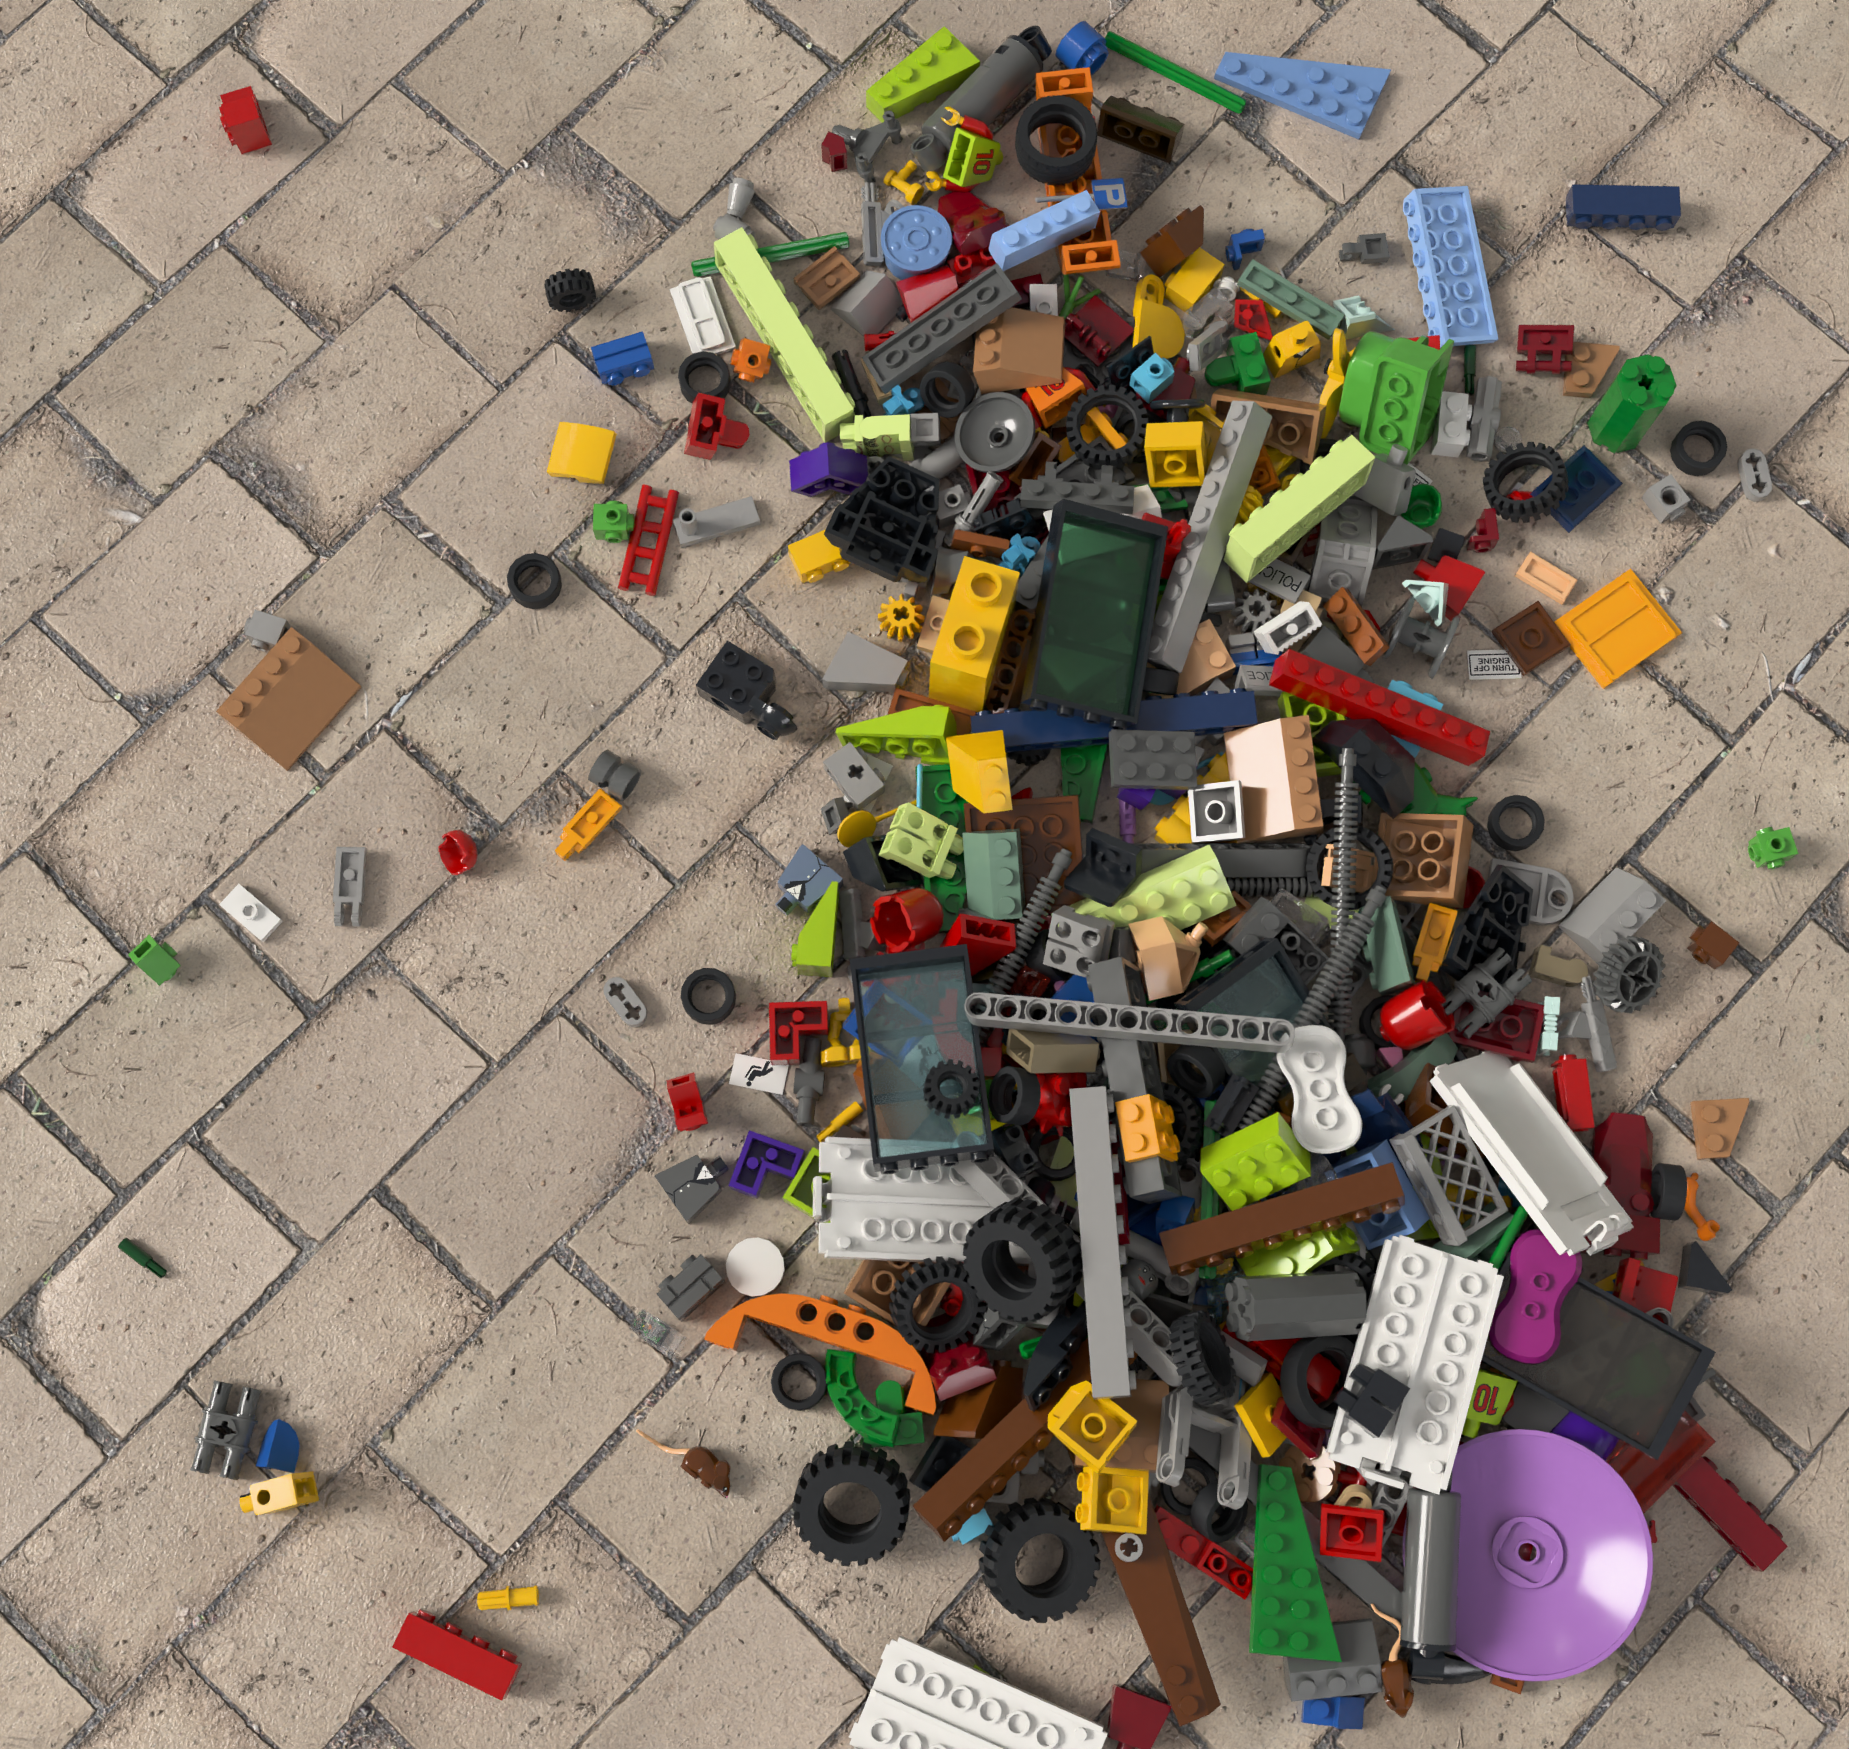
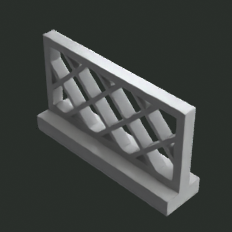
[1389,1105,1508,1246]

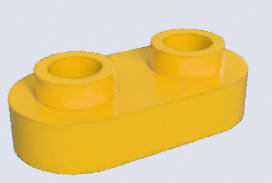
[1133,274,1165,320]

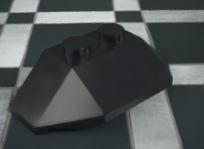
[1312,718,1415,819]

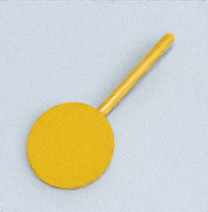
[837,799,917,848]

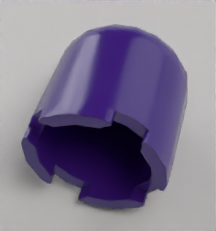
[1550,1405,1618,1461]

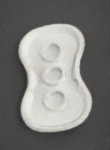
[1276,1025,1362,1154]

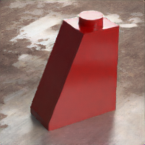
[937,913,1016,981]

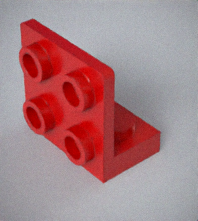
[1607,1257,1678,1323]

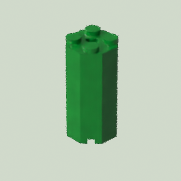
[1587,354,1677,454]

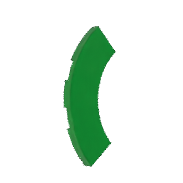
[825,1349,901,1448]

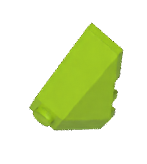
[836,705,957,765]

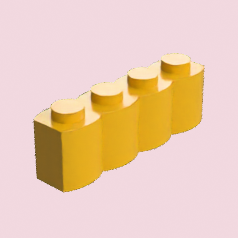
[1154,752,1230,843]

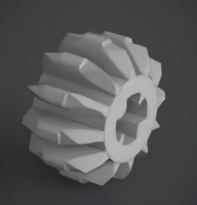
[1231,588,1279,635]

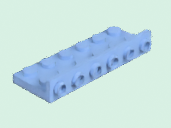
[1403,186,1498,349]

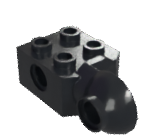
[696,640,798,741]

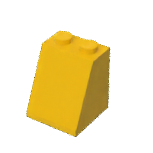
[946,730,1013,813]

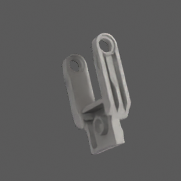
[1156,1375,1252,1510]

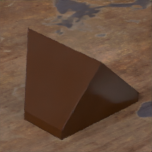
[1008,431,1062,487]

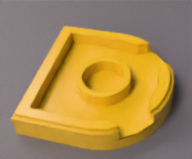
[1132,299,1185,359]

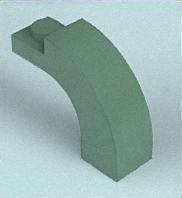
[1368,1033,1458,1103]

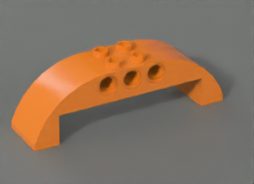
[1036,67,1121,275]
[704,1293,936,1416]

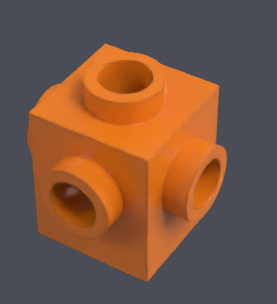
[730,338,772,383]

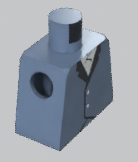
[775,844,844,916]

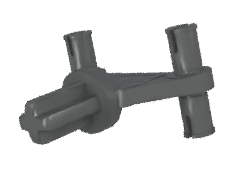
[832,111,903,183]

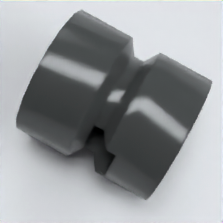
[588,749,642,801]

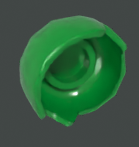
[1401,483,1442,529]

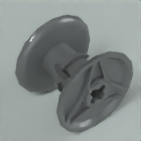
[1383,595,1461,679]

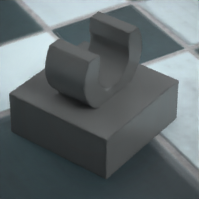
[821,797,853,835]

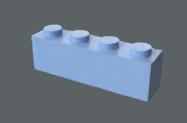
[988,190,1100,271]

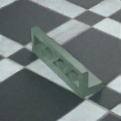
[1237,259,1345,340]

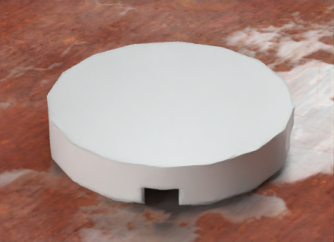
[726,1237,784,1297]

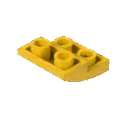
[547,422,617,484]

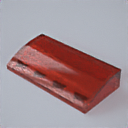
[1607,1403,1716,1514]

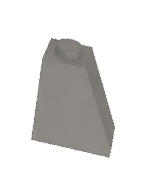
[822,632,910,693]

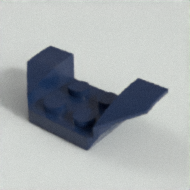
[1350,1089,1423,1186]

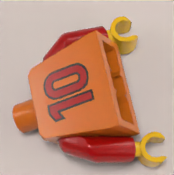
[1021,367,1106,438]

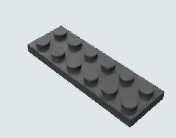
[862,263,1022,394]

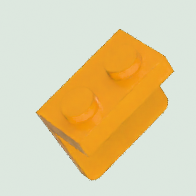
[1058,407,1129,464]
[1115,1094,1180,1163]

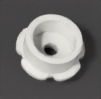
[1213,276,1240,301]

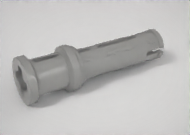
[943,471,1003,550]

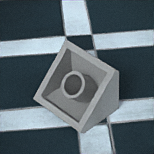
[831,270,903,336]
[1188,780,1245,843]

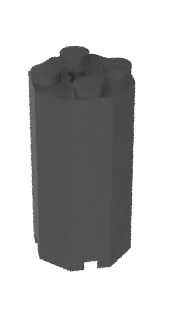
[1225,1271,1366,1341]

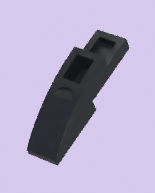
[1024,1301,1088,1412]

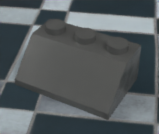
[1283,1618,1383,1702]

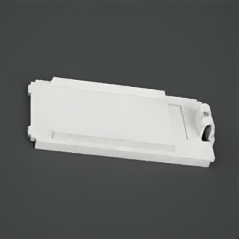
[1430,1051,1634,1256]
[813,1137,1039,1266]
[1326,1235,1504,1495]
[849,1636,1108,1749]

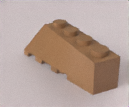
[1211,388,1327,465]

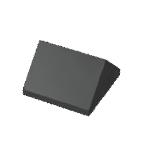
[1372,515,1433,570]

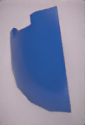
[256,1419,300,1473]

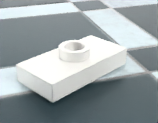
[1029,284,1058,316]
[219,884,283,942]

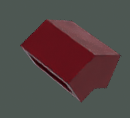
[821,131,848,172]

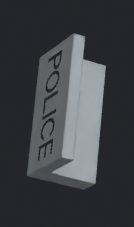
[1249,559,1311,604]
[1234,665,1284,697]

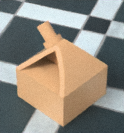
[1128,916,1209,1001]

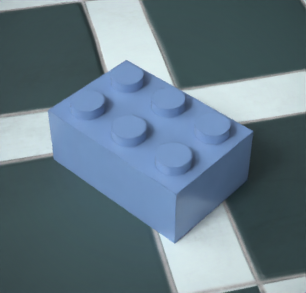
[1325,1139,1430,1250]

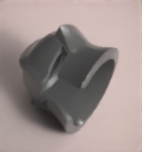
[931,546,975,597]

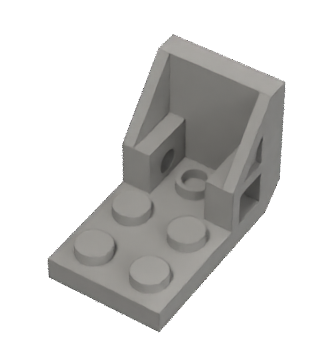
[1307,496,1378,607]

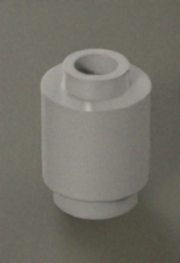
[713,213,755,239]

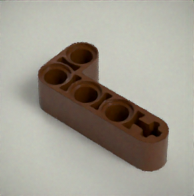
[986,609,1068,714]

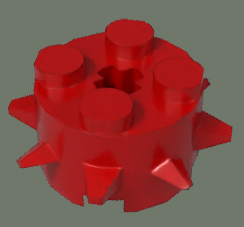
[1033,1072,1087,1137]

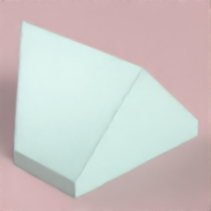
[1333,296,1395,340]
[1402,580,1449,627]

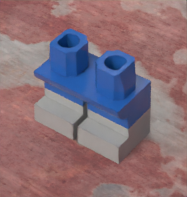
[1225,632,1282,678]

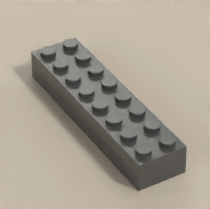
[1086,957,1183,1204]

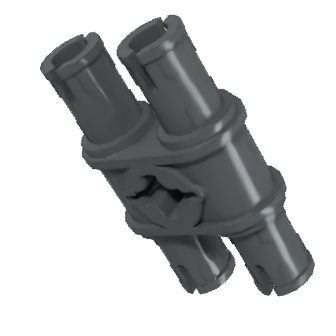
[1442,947,1532,1039]
[190,1380,262,1480]

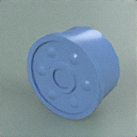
[881,205,952,280]

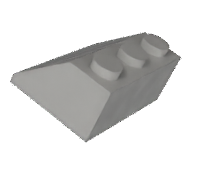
[1558,867,1666,962]

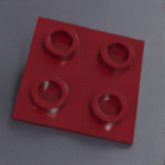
[1064,295,1134,367]

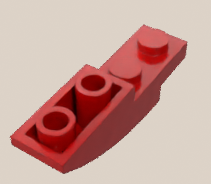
[1154,1505,1253,1600]

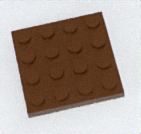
[964,795,1086,912]

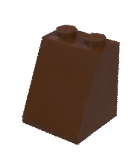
[934,1360,1023,1440]

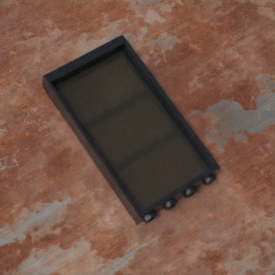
[1481,1247,1716,1460]

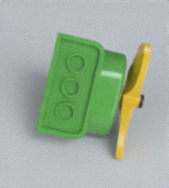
[1319,328,1454,464]

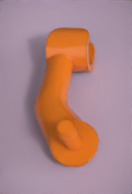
[1684,1173,1720,1241]

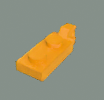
[555,788,622,861]
[1412,903,1458,983]

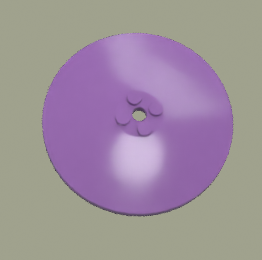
[1403,1429,1653,1681]

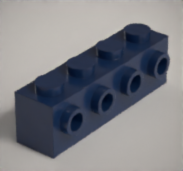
[1566,184,1681,231]

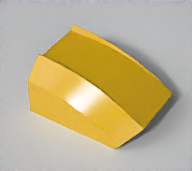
[1048,1381,1137,1474]

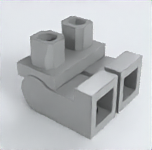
[1043,905,1115,977]

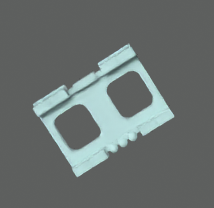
[1536,996,1560,1057]

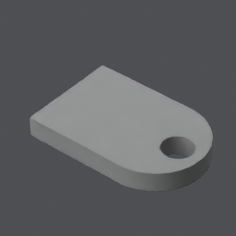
[1488,858,1573,926]

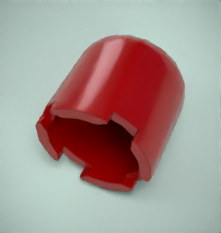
[870,888,944,952]
[1379,979,1455,1050]

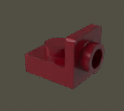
[1466,508,1499,553]

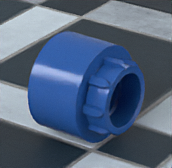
[1055,21,1109,76]

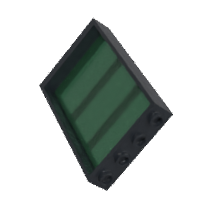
[1021,499,1168,730]

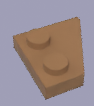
[1563,342,1620,398]
[1690,1098,1749,1160]

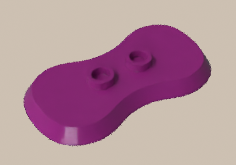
[1489,1229,1582,1364]

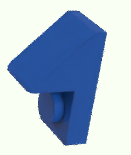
[1301,1696,1365,1729]

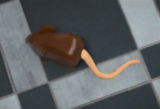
[636,1429,731,1498]
[1371,1603,1414,1718]

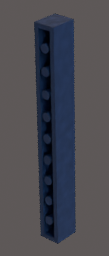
[971,688,1258,753]

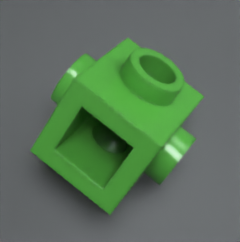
[593,501,634,543]
[1748,827,1798,870]

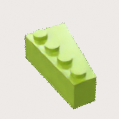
[866,26,980,123]

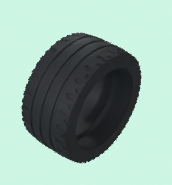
[1015,95,1097,185]

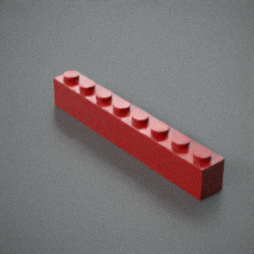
[1269,649,1490,766]

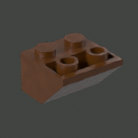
[1140,205,1204,278]

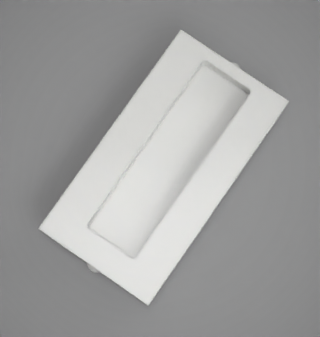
[670,276,736,355]

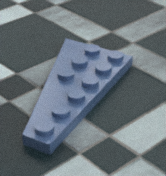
[1214,52,1391,140]

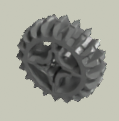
[1593,936,1666,1014]

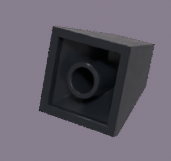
[843,835,923,892]

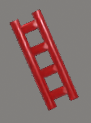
[618,484,679,596]

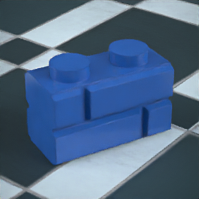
[591,331,654,385]

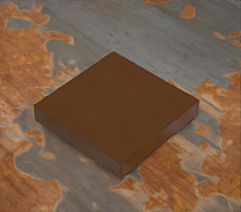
[1492,601,1571,676]

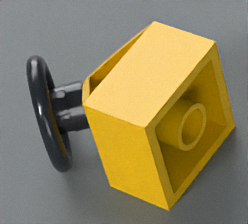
[1144,399,1208,488]

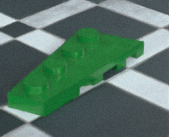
[1061,744,1108,824]

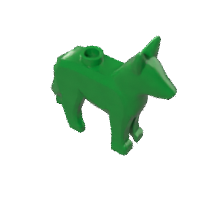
[1353,762,1478,835]

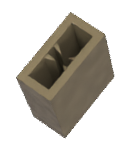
[1006,1029,1100,1073]

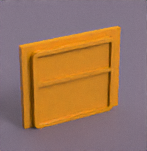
[1554,568,1682,689]

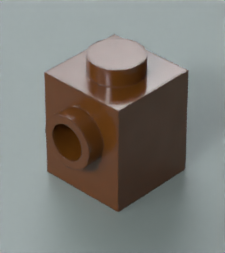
[1687,921,1740,970]

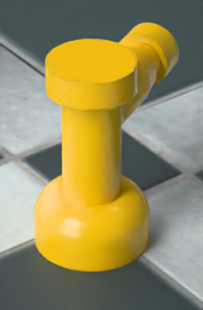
[884,160,924,205]

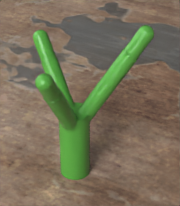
[1058,274,1101,319]

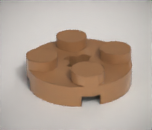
[1279,1444,1340,1502]

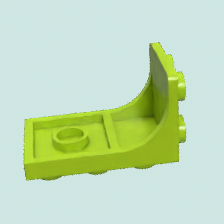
[1235,1223,1360,1276]

